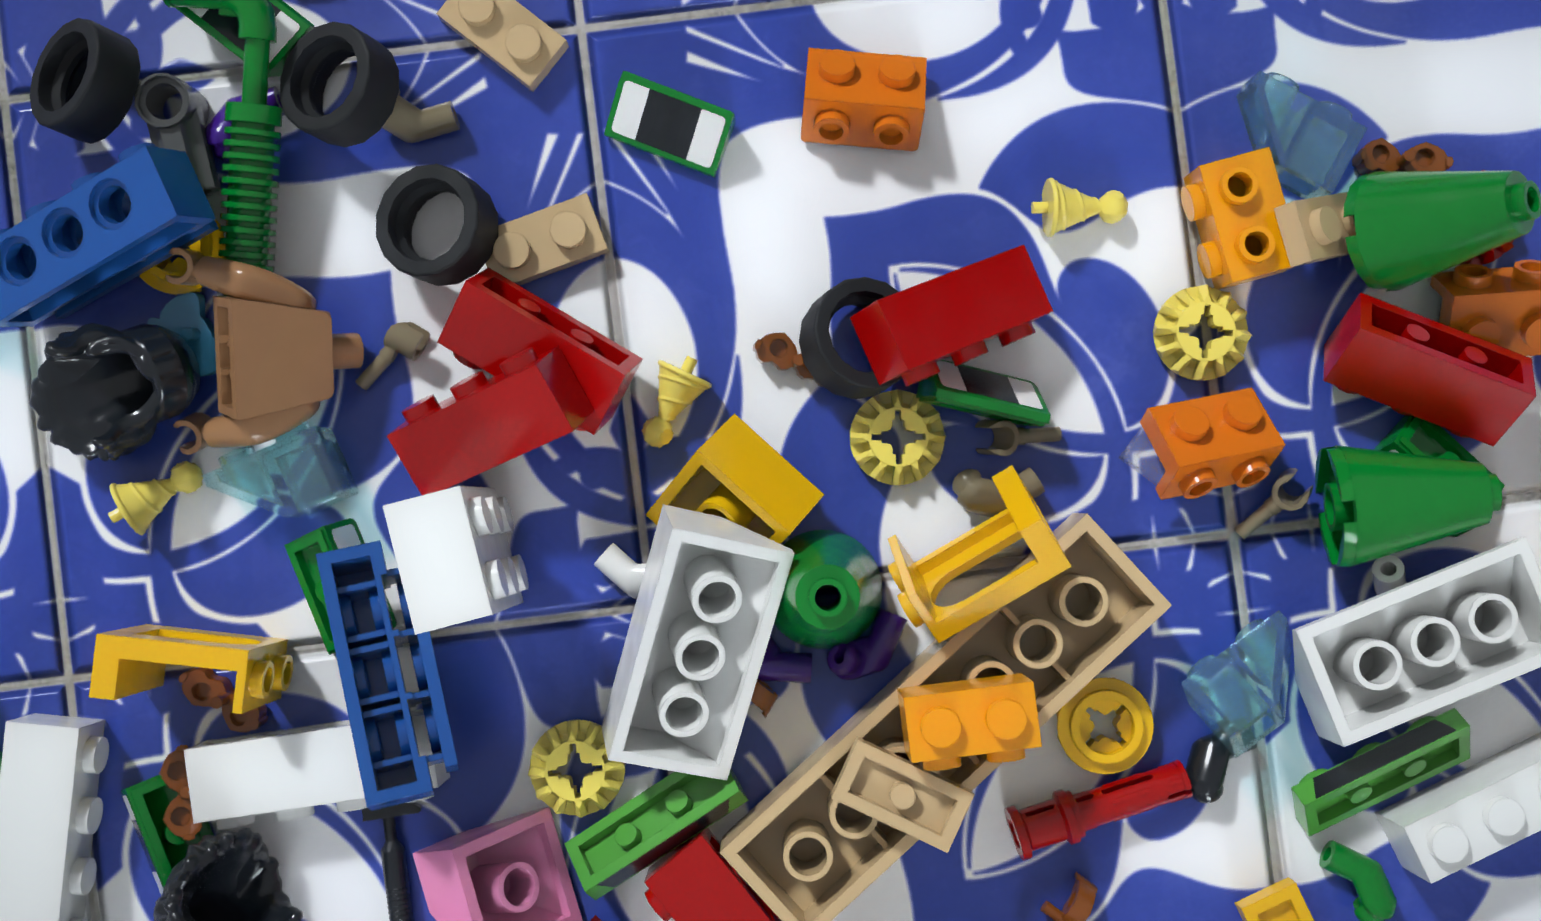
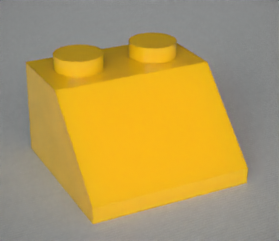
[645,413,824,544]

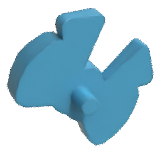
[147,292,217,376]

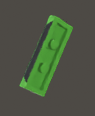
[1291,708,1470,837]
[564,768,749,901]

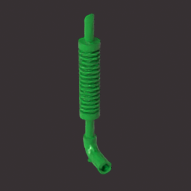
[163,0,283,297]

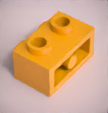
[1181,147,1294,290]
[897,673,1042,771]

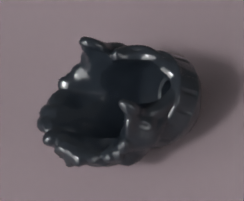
[29,323,200,461]
[153,828,303,921]

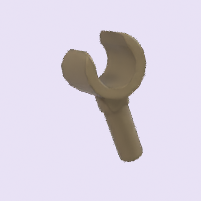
[355,322,430,390]
[975,419,1062,456]
[1234,468,1313,540]

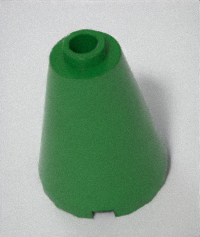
[1344,170,1541,292]
[1315,445,1502,567]
[774,530,882,649]

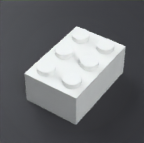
[383,486,529,635]

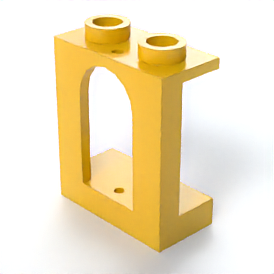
[888,465,1072,643]
[89,624,293,714]

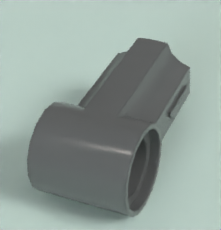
[134,73,221,197]

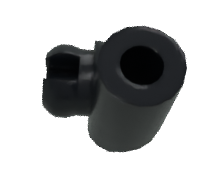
[1185,720,1257,804]

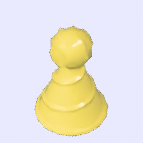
[1031,178,1128,237]
[641,356,712,448]
[108,461,203,535]

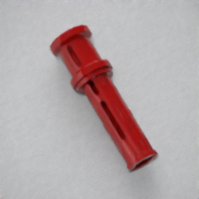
[1004,760,1193,861]

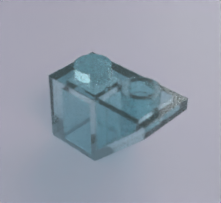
[1236,71,1367,199]
[202,421,360,518]
[1181,610,1292,758]

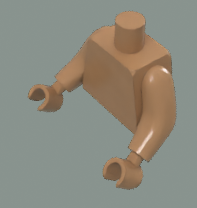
[165,248,364,455]

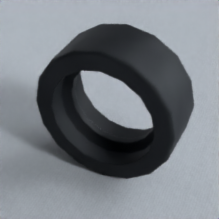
[30,18,141,144]
[280,22,399,147]
[376,164,498,286]
[799,277,902,399]

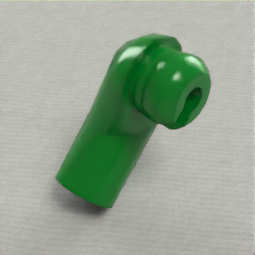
[1319,840,1397,921]

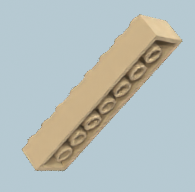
[720,513,1172,921]

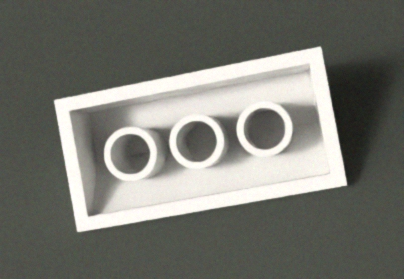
[601,504,795,781]
[1292,537,1541,747]

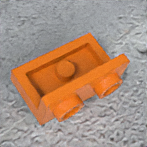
[801,48,927,151]
[1430,260,1541,356]
[1140,387,1286,500]

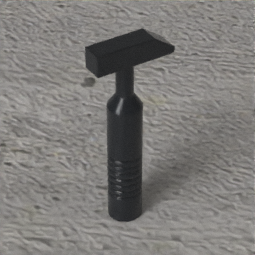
[362,802,422,921]

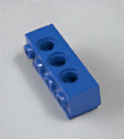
[0,143,219,327]
[316,540,459,811]

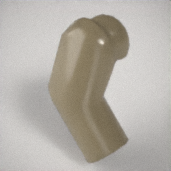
[382,90,460,143]
[952,467,1045,517]

